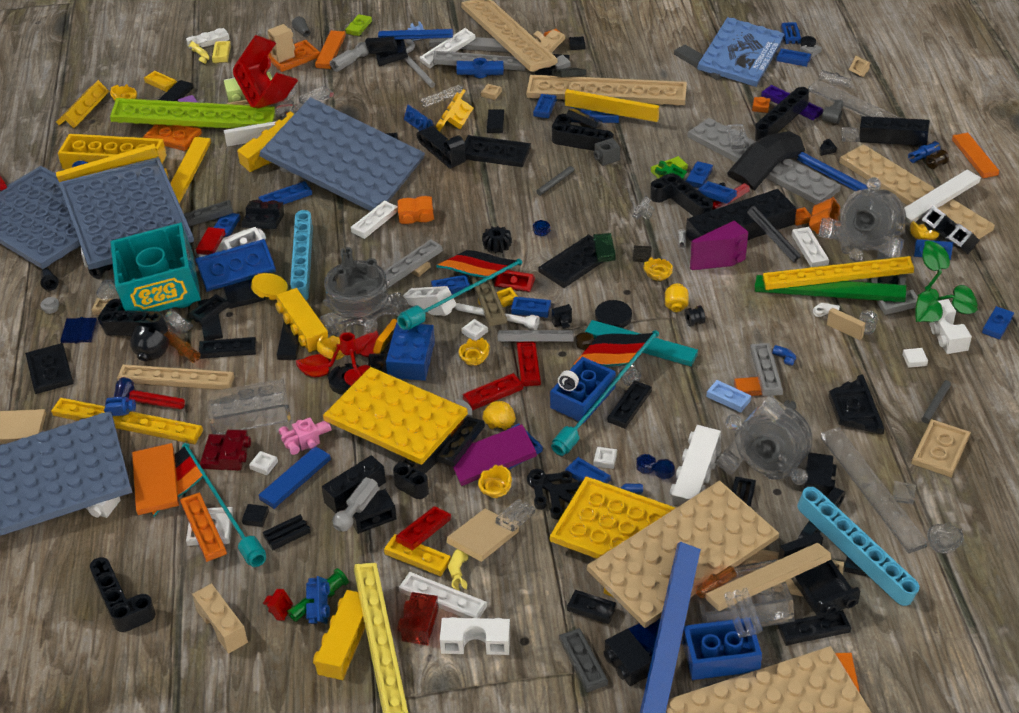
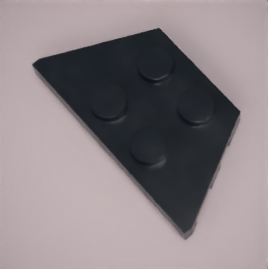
[828,374,885,434]

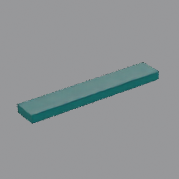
[585,320,698,367]

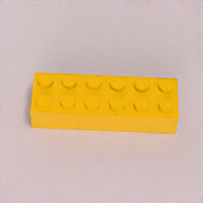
[58,134,167,169]

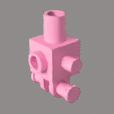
[278,418,331,455]

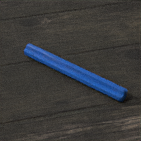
[378,29,453,40]
[797,152,869,195]

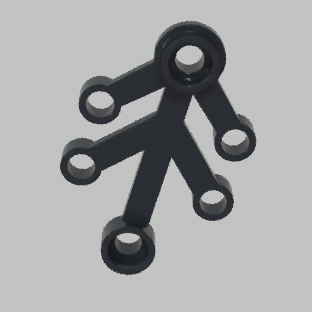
[527,469,583,520]

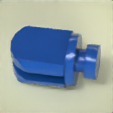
[104,397,136,416]

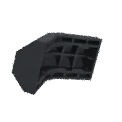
[727,131,805,191]

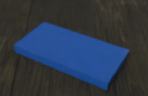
[195,239,276,292]

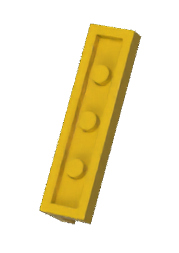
[56,80,109,128]

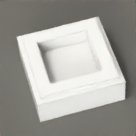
[461,319,488,340]
[902,348,928,368]
[593,447,617,469]
[249,451,278,475]

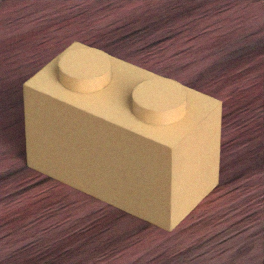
[268,24,295,63]

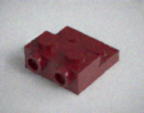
[200,429,251,471]

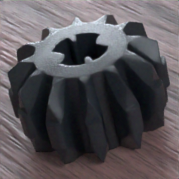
[482,225,512,254]

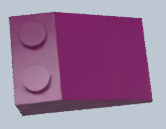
[690,221,748,270]

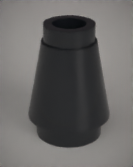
[40,268,59,291]

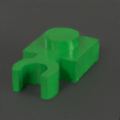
[655,160,687,179]

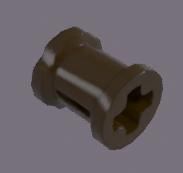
[926,149,949,169]

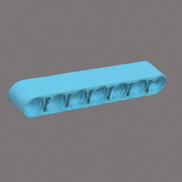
[290,210,313,300]
[797,487,920,606]

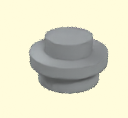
[40,297,59,314]

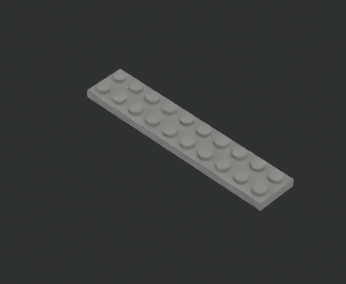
[688,118,841,204]

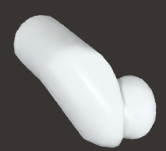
[813,303,840,317]

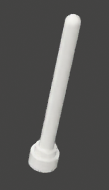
[454,303,540,330]

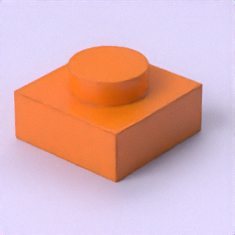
[752,97,770,113]

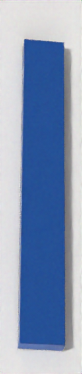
[640,542,701,713]

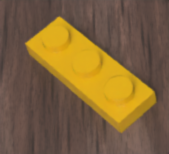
[384,534,451,577]

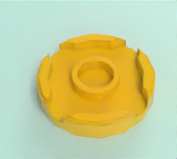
[251,273,288,300]

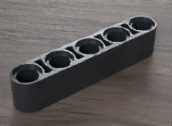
[755,87,809,141]

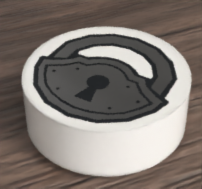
[558,370,579,391]

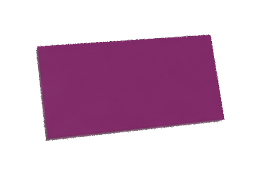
[452,424,537,486]

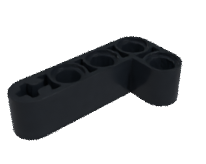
[552,113,614,151]
[417,126,466,169]
[650,173,713,216]
[98,298,168,336]
[393,433,451,499]
[90,557,156,632]

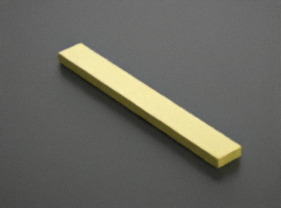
[354,563,408,713]

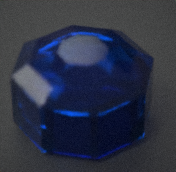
[533,220,550,236]
[636,454,656,474]
[654,459,675,479]

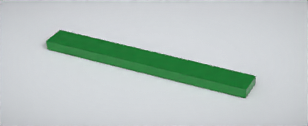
[755,275,907,302]

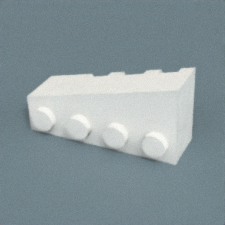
[669,425,721,506]

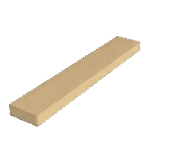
[117,364,234,390]
[706,543,831,611]

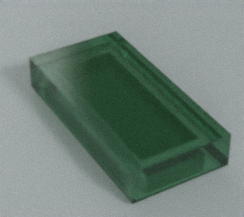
[593,233,616,262]

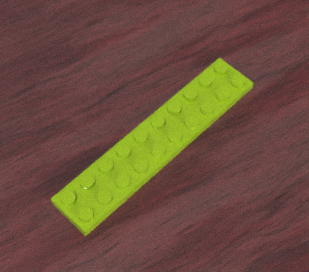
[110,98,276,129]

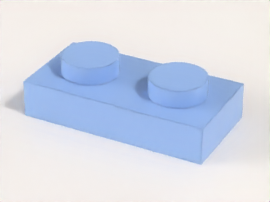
[706,380,751,413]

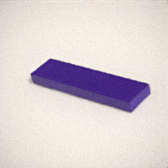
[761,85,823,120]

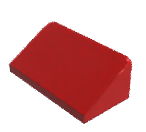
[495,270,535,292]

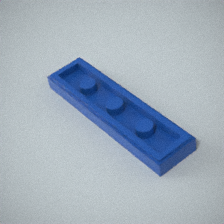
[258,446,331,509]

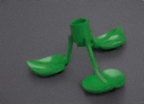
[915,241,978,322]

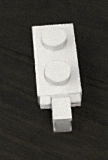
[186,28,230,49]

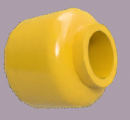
[665,283,689,312]

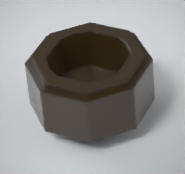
[576,332,594,350]

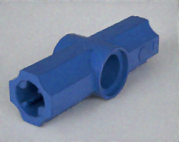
[456,58,504,78]

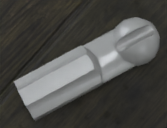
[330,42,369,72]
[332,477,380,532]

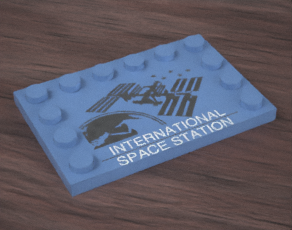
[697,17,785,87]

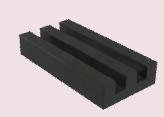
[552,68,587,77]

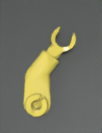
[188,41,209,64]
[448,549,468,591]

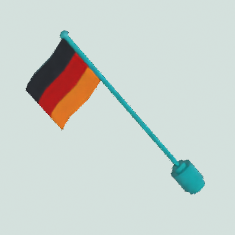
[397,250,522,330]
[551,330,659,456]
[151,443,266,567]

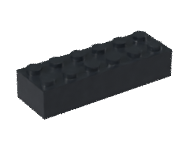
[686,189,797,242]

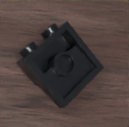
[242,200,284,229]

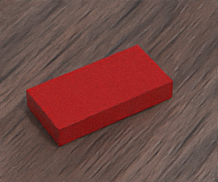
[196,227,226,255]

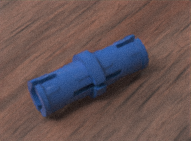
[908,141,940,163]

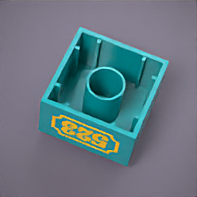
[110,222,201,312]

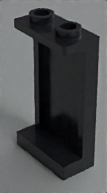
[778,532,861,618]

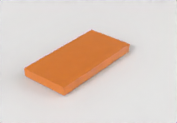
[132,443,179,515]

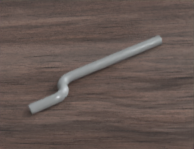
[404,39,435,88]

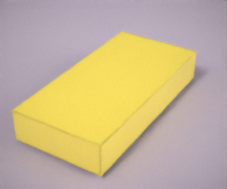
[212,41,231,63]

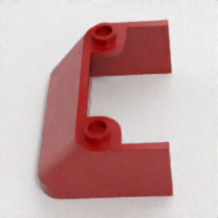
[233,35,298,109]

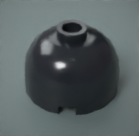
[130,326,169,361]

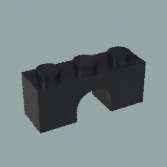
[922,206,980,254]
[322,455,386,513]

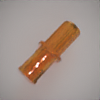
[695,566,737,599]

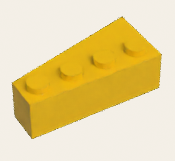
[237,111,294,172]

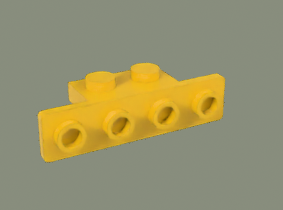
[435,89,474,131]

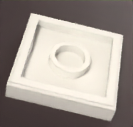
[186,507,233,546]

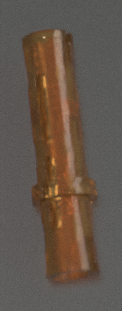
[164,328,200,363]

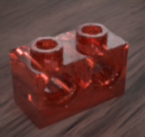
[398,592,439,645]

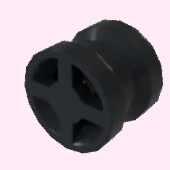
[685,305,705,327]

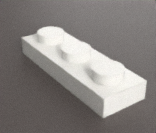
[351,201,398,239]
[792,227,829,267]

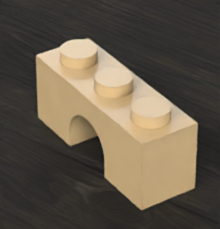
[192,583,248,654]

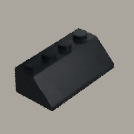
[859,116,930,146]

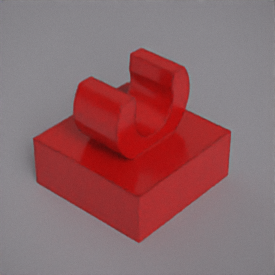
[263,589,293,621]

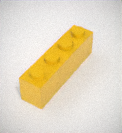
[275,288,328,352]
[313,590,366,680]

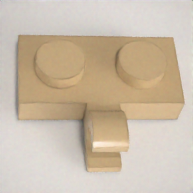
[533,30,565,53]

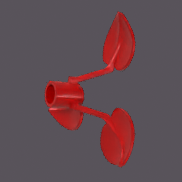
[296,331,379,386]

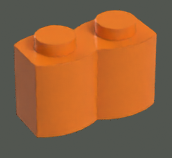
[398,196,434,224]
[809,197,840,234]

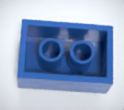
[386,322,435,381]
[550,357,616,423]
[682,618,762,680]

